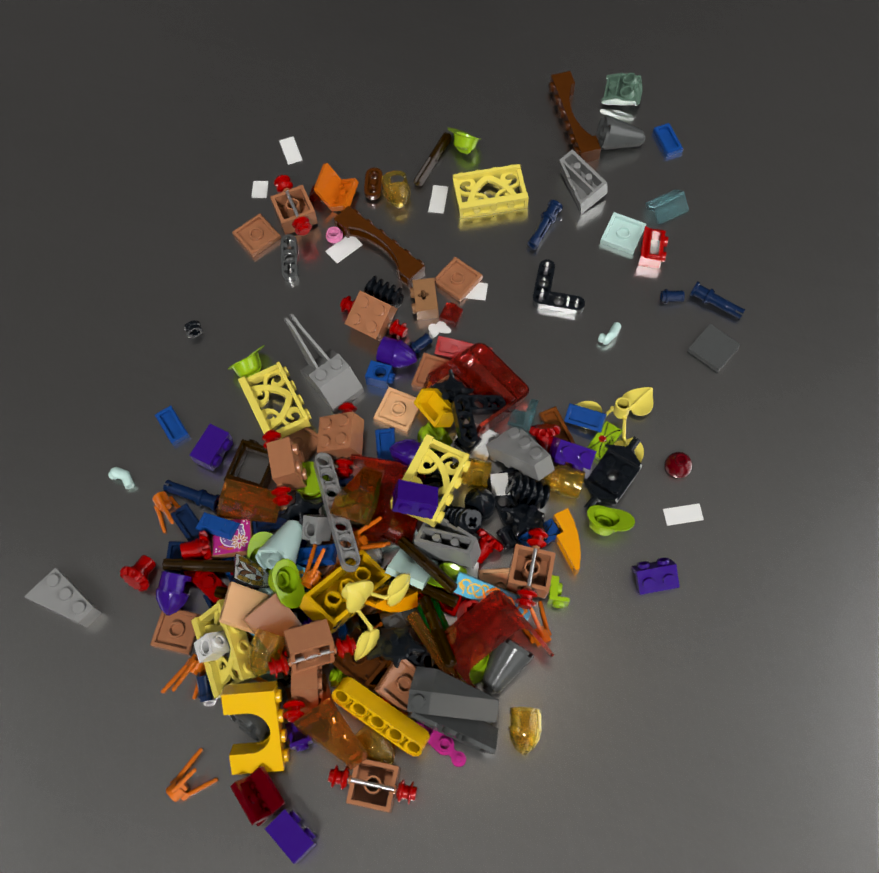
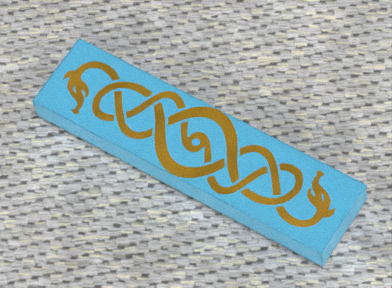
[454,571,531,622]

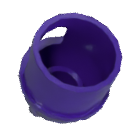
[376,336,417,368]
[389,439,432,469]
[156,571,192,616]

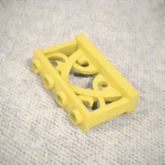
[452,164,529,219]
[238,362,312,439]
[390,434,471,528]
[191,599,259,699]

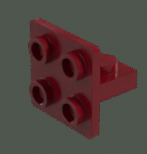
[230,766,285,826]

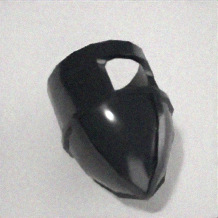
[464,486,496,522]

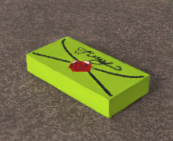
[587,421,622,461]

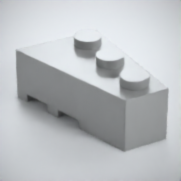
[559,149,607,214]
[486,424,555,481]
[414,518,481,569]
[24,568,102,628]

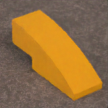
[553,508,581,576]
[364,585,418,612]

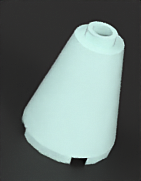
[255,520,303,570]

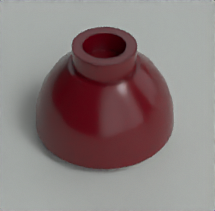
[665,452,692,478]

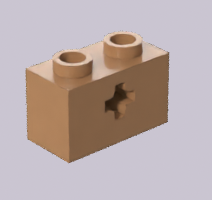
[410,278,439,321]

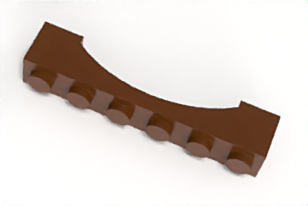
[548,71,601,162]
[334,206,425,288]

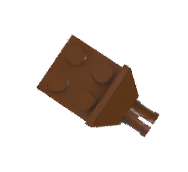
[332,627,392,693]

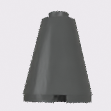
[597,115,646,150]
[481,632,535,694]
[228,680,286,741]

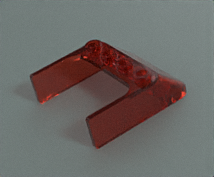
[424,343,529,437]
[335,454,426,546]
[444,590,555,690]

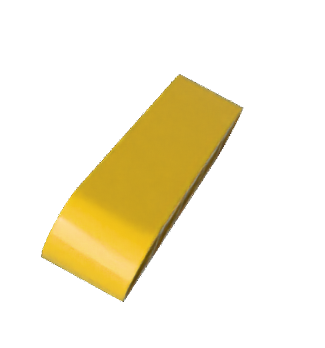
[332,677,430,757]

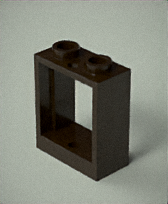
[224,439,272,498]

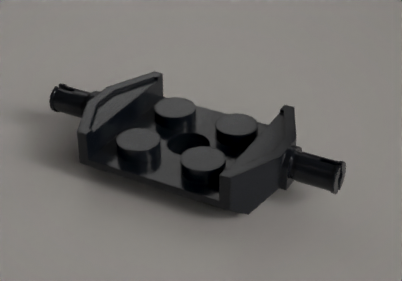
[583,436,642,510]

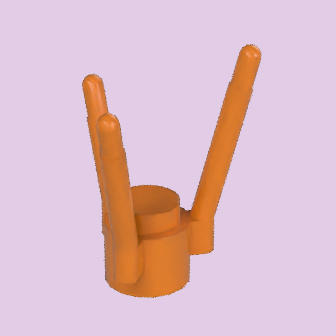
[152,491,181,533]
[347,516,391,551]
[301,544,340,590]
[511,600,552,647]
[161,654,206,699]
[165,748,218,802]

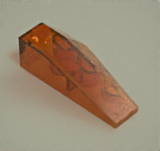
[330,466,383,526]

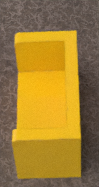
[414,388,454,428]

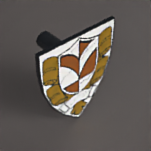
[233,553,270,589]

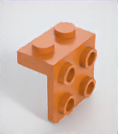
[314,163,359,212]

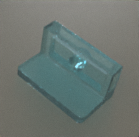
[646,189,689,224]
[507,399,539,431]

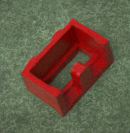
[638,226,669,269]

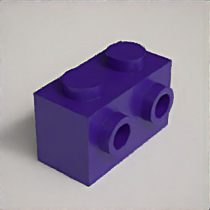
[189,424,233,472]
[548,437,597,471]
[392,479,438,519]
[265,809,317,864]

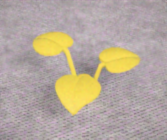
[575,387,654,463]
[341,573,410,661]

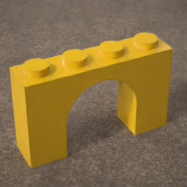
[221,681,290,775]

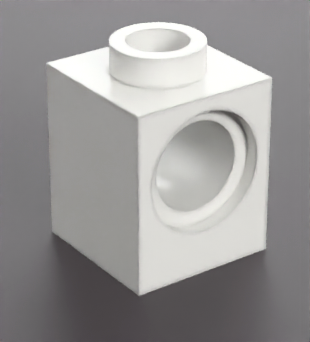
[193,631,230,663]

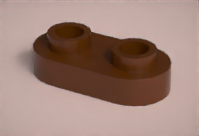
[364,168,383,200]

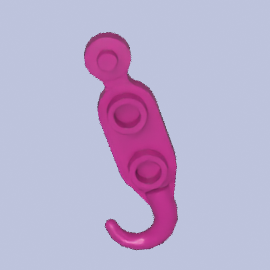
[413,720,466,767]

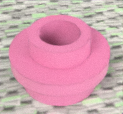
[326,226,343,243]

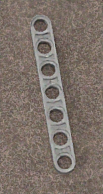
[313,452,361,572]

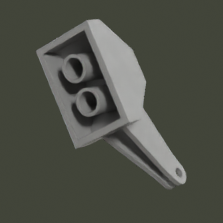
[284,313,364,414]

